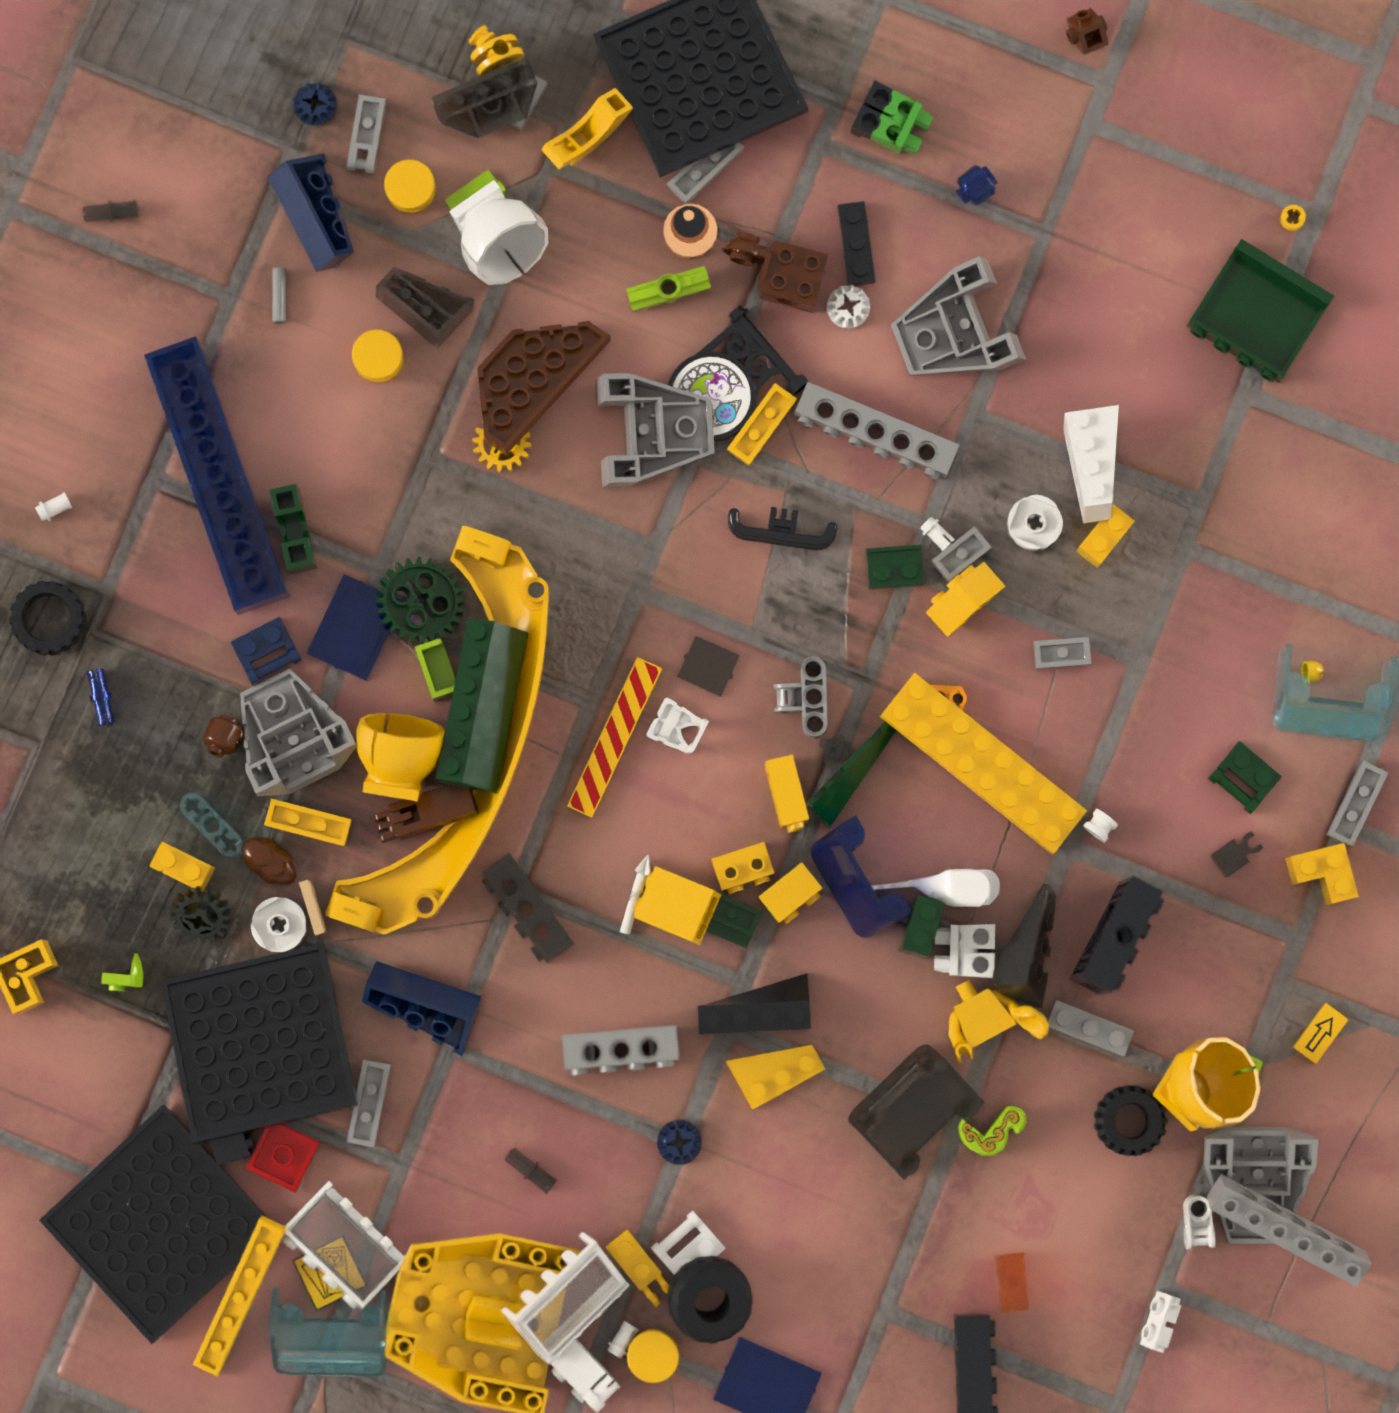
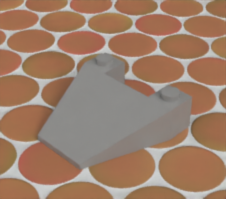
[891,256,1026,375]
[596,373,715,488]

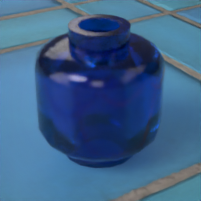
[956,165,998,206]

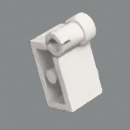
[551,1338,620,1413]

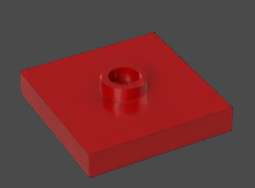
[245,1124,321,1193]

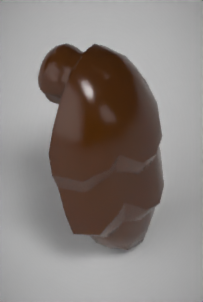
[242,837,297,885]

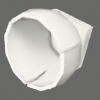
[449,180,549,285]

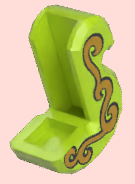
[957,1106,1026,1156]

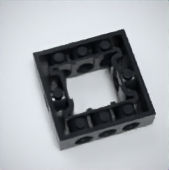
[1069,876,1164,995]

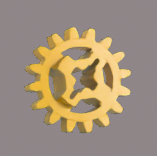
[472,420,532,474]

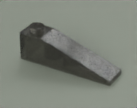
[993,884,1056,1008]

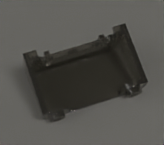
[848,1044,985,1180]

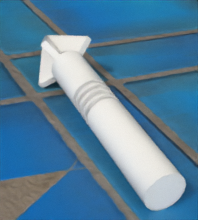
[620,855,651,935]

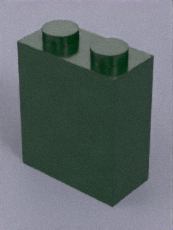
[898,895,945,959]

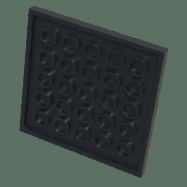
[593,0,808,177]
[161,943,358,1145]
[39,1104,270,1344]

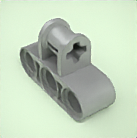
[773,656,827,739]

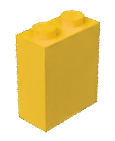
[634,866,721,946]

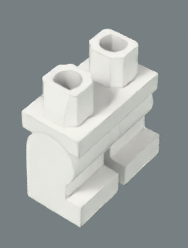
[934,924,995,979]

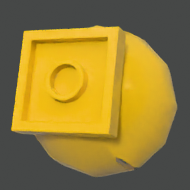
[356,713,445,801]
[1152,1037,1260,1132]

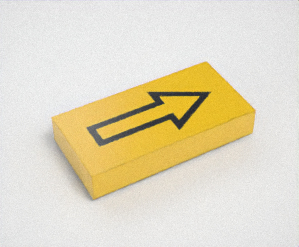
[1292,1003,1349,1064]

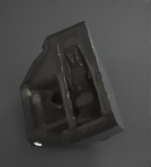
[430,58,537,138]

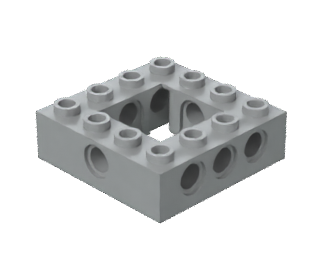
[562,1025,680,1075]

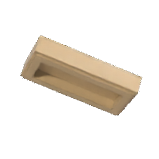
[299,880,328,936]

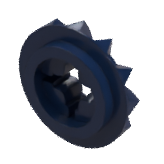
[293,82,337,126]
[657,1120,702,1165]

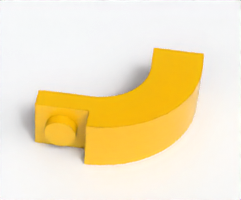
[541,88,633,169]

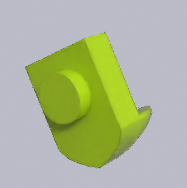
[101,953,143,992]

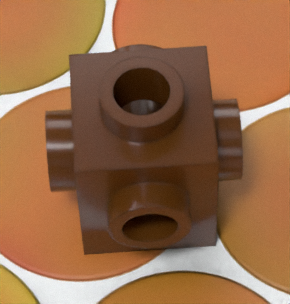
[1066,8,1109,55]

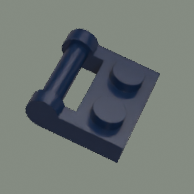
[231,617,302,685]

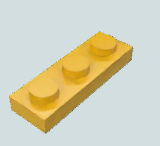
[727,383,797,466]
[264,799,352,847]

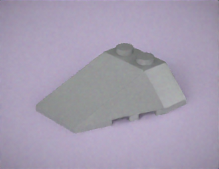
[240,668,357,796]
[1204,1127,1318,1244]

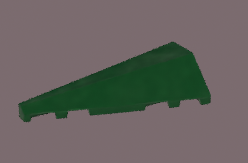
[806,721,897,828]

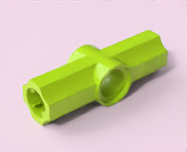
[626,266,711,312]

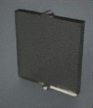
[677,636,740,697]

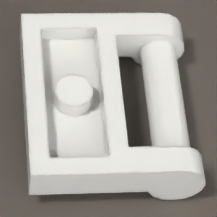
[651,1210,726,1274]

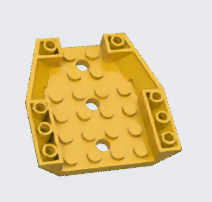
[385,1233,580,1413]

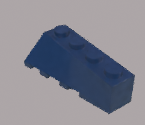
[268,154,354,272]
[362,961,482,1056]

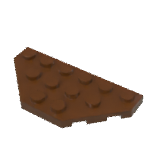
[477,321,611,455]

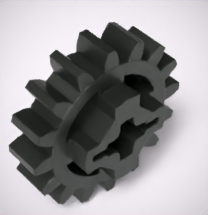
[170,886,232,943]

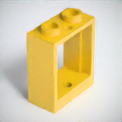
[765,754,809,833]

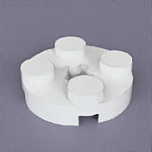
[1007,495,1063,551]
[251,897,307,952]

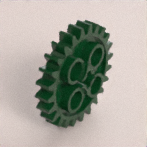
[375,557,465,645]

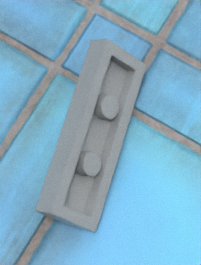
[667,143,744,204]
[1326,760,1388,847]
[1047,1000,1134,1057]
[347,1059,391,1147]

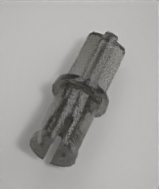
[83,200,138,222]
[505,1148,557,1194]

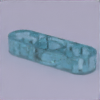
[180,793,244,858]

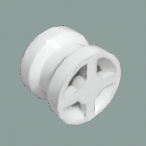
[1083,809,1118,843]

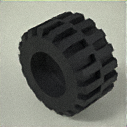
[1094,1086,1168,1156]

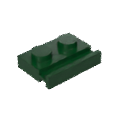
[866,545,924,589]
[706,892,762,949]

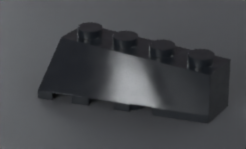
[698,973,811,1035]

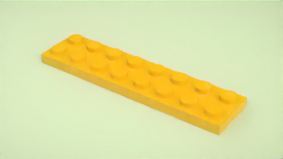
[879,673,1087,855]

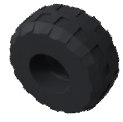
[667,1256,753,1344]

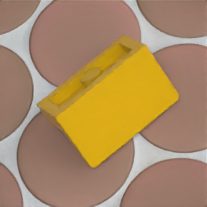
[465,1296,525,1350]

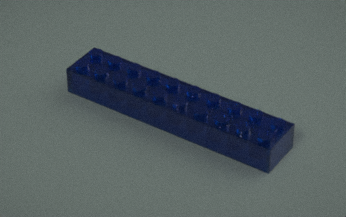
[144,336,290,615]

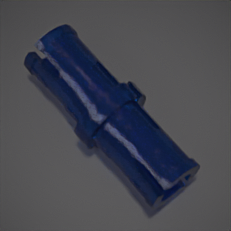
[86,668,115,726]

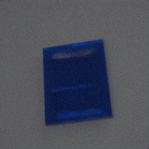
[307,574,404,681]
[713,1337,822,1413]

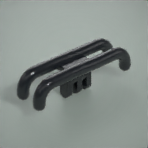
[728,507,838,550]

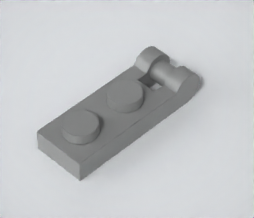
[347,94,387,174]

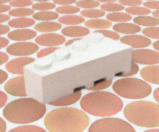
[1063,405,1119,523]

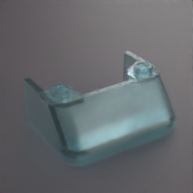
[1272,644,1397,742]
[268,1288,388,1377]

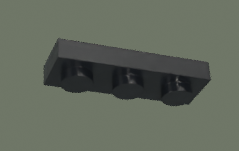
[837,201,876,286]

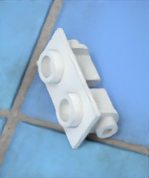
[1140,1291,1182,1353]

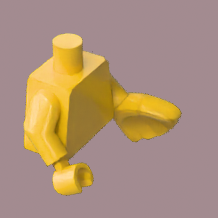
[948,979,1049,1064]

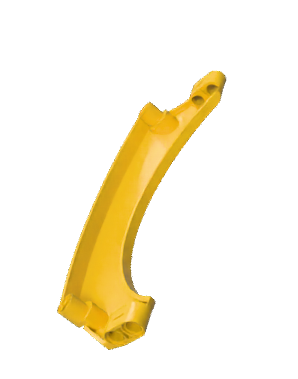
[324,526,550,935]

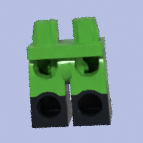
[850,80,933,154]

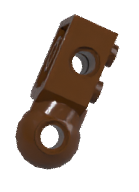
[721,232,828,313]

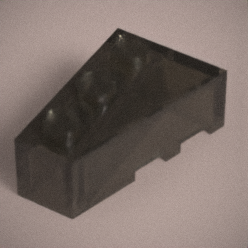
[376,267,474,349]

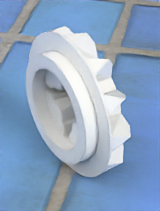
[827,285,870,328]

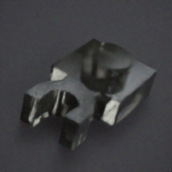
[1210,831,1263,878]

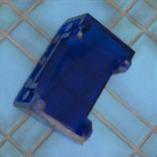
[811,816,913,938]

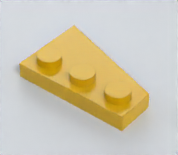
[726,1045,825,1110]

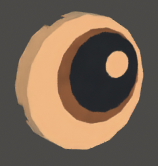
[663,204,717,259]

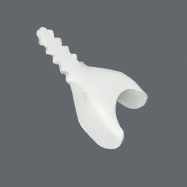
[866,869,1000,907]

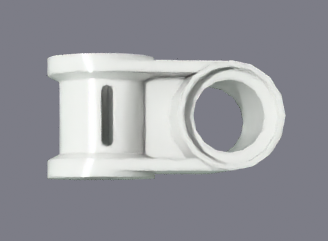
[1183,1194,1215,1249]

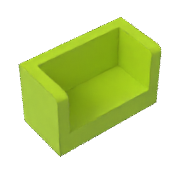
[415,638,456,702]

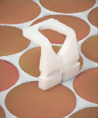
[646,697,709,754]

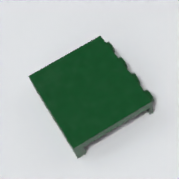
[1186,239,1334,383]

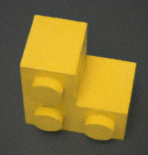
[926,562,1006,637]
[1285,843,1359,905]
[0,940,59,1015]

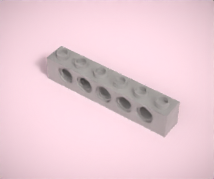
[794,382,959,480]
[1207,1174,1371,1287]

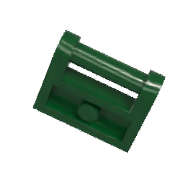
[1208,741,1282,814]

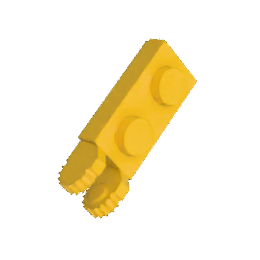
[606,1229,670,1307]

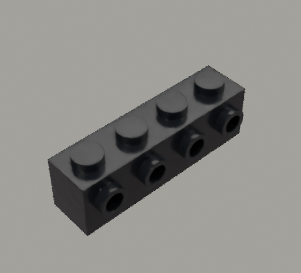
[954,1313,998,1413]

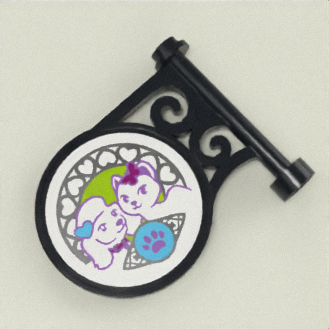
[668,305,809,442]

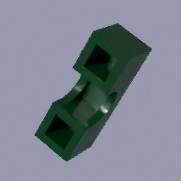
[269,484,317,574]

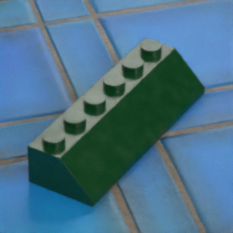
[436,618,528,794]

